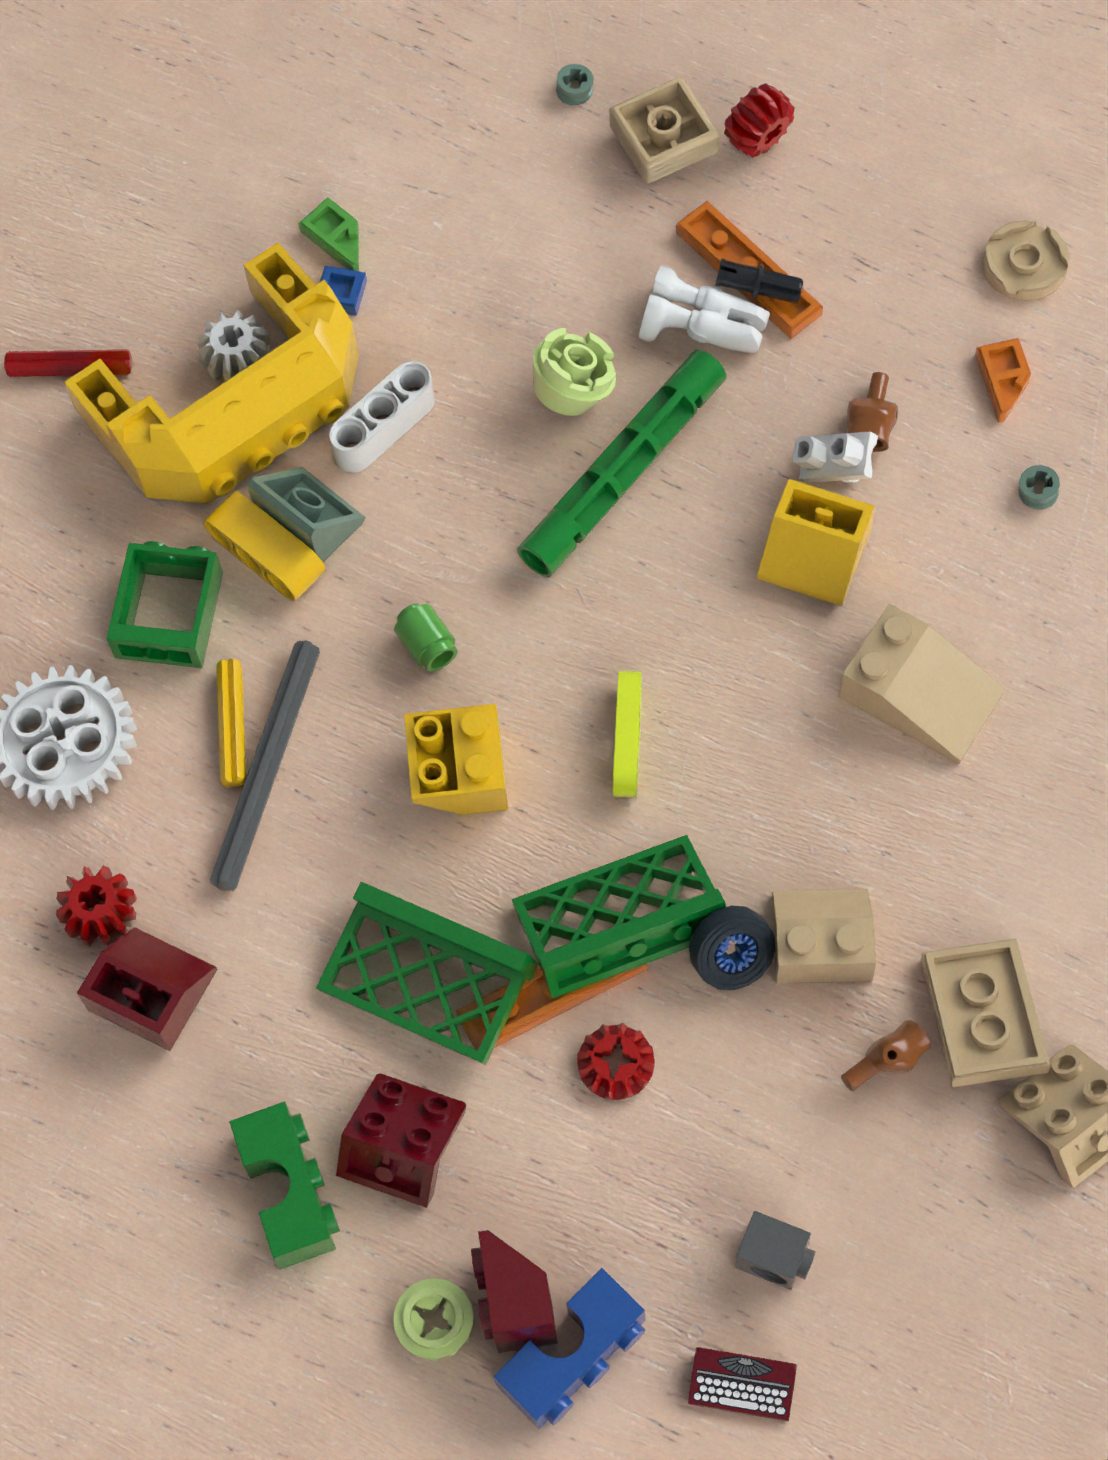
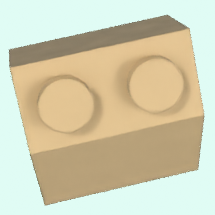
[772,889,876,984]

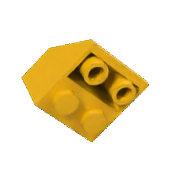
[757,479,875,606]
[404,703,508,815]

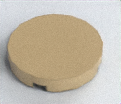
[982,220,1070,301]

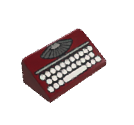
[688,1347,797,1422]

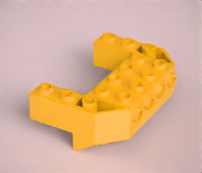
[64,242,359,504]

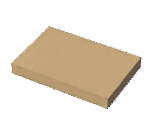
[921,938,1050,1087]

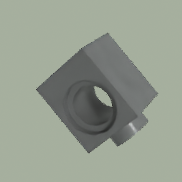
[735,1211,816,1290]

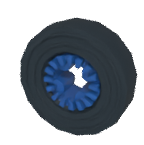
[689,905,776,990]

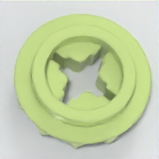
[393,1278,474,1361]

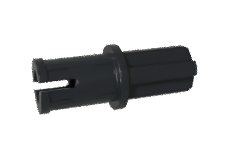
[715,258,803,303]

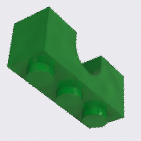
[229,1101,340,1270]

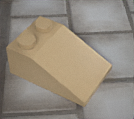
[839,604,1005,764]

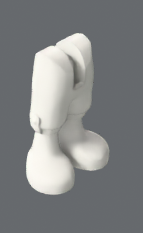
[639,266,770,354]

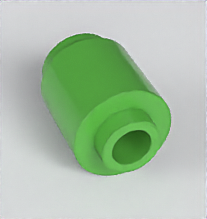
[394,604,458,672]

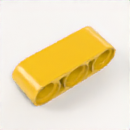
[203,491,326,602]

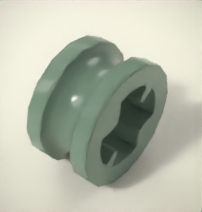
[556,64,594,105]
[1019,465,1060,510]

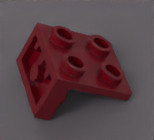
[336,1073,466,1208]

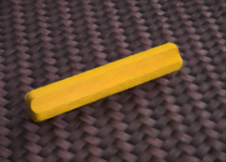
[216,659,246,788]

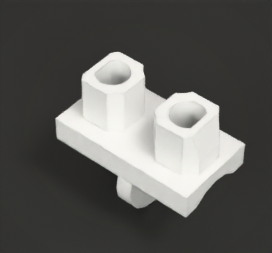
[793,432,878,483]

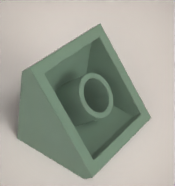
[247,467,366,562]

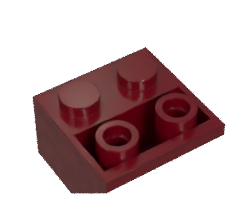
[77,927,218,1051]
[471,1230,558,1353]

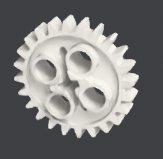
[0,665,137,810]

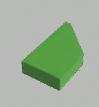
[298,197,359,271]

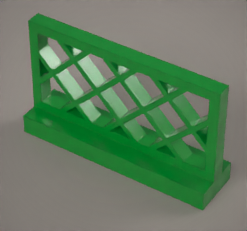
[512,835,726,999]
[316,882,538,1065]

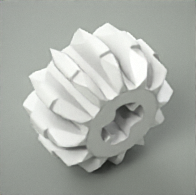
[197,310,271,382]

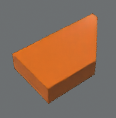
[975,338,1031,422]

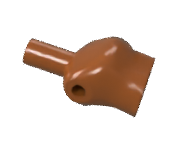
[845,372,898,452]
[841,1020,931,1091]

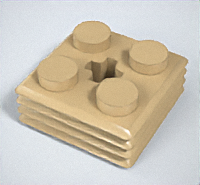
[609,77,720,183]

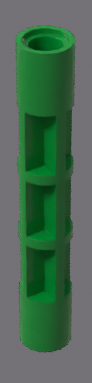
[517,350,727,578]

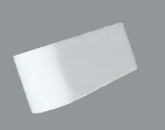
[329,361,435,473]

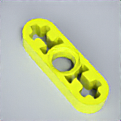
[613,671,642,798]

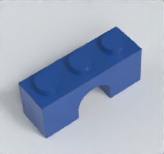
[493,1268,646,1429]

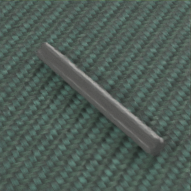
[210,640,320,891]

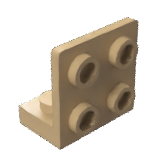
[999,1044,1108,1189]

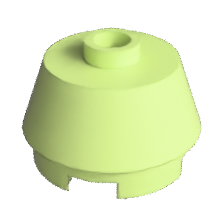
[533,328,616,416]

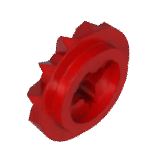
[577,1022,655,1100]

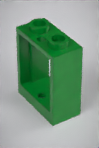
[106,541,223,668]

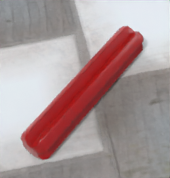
[4,349,132,377]

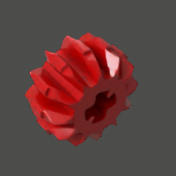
[724,83,795,158]
[56,865,137,947]

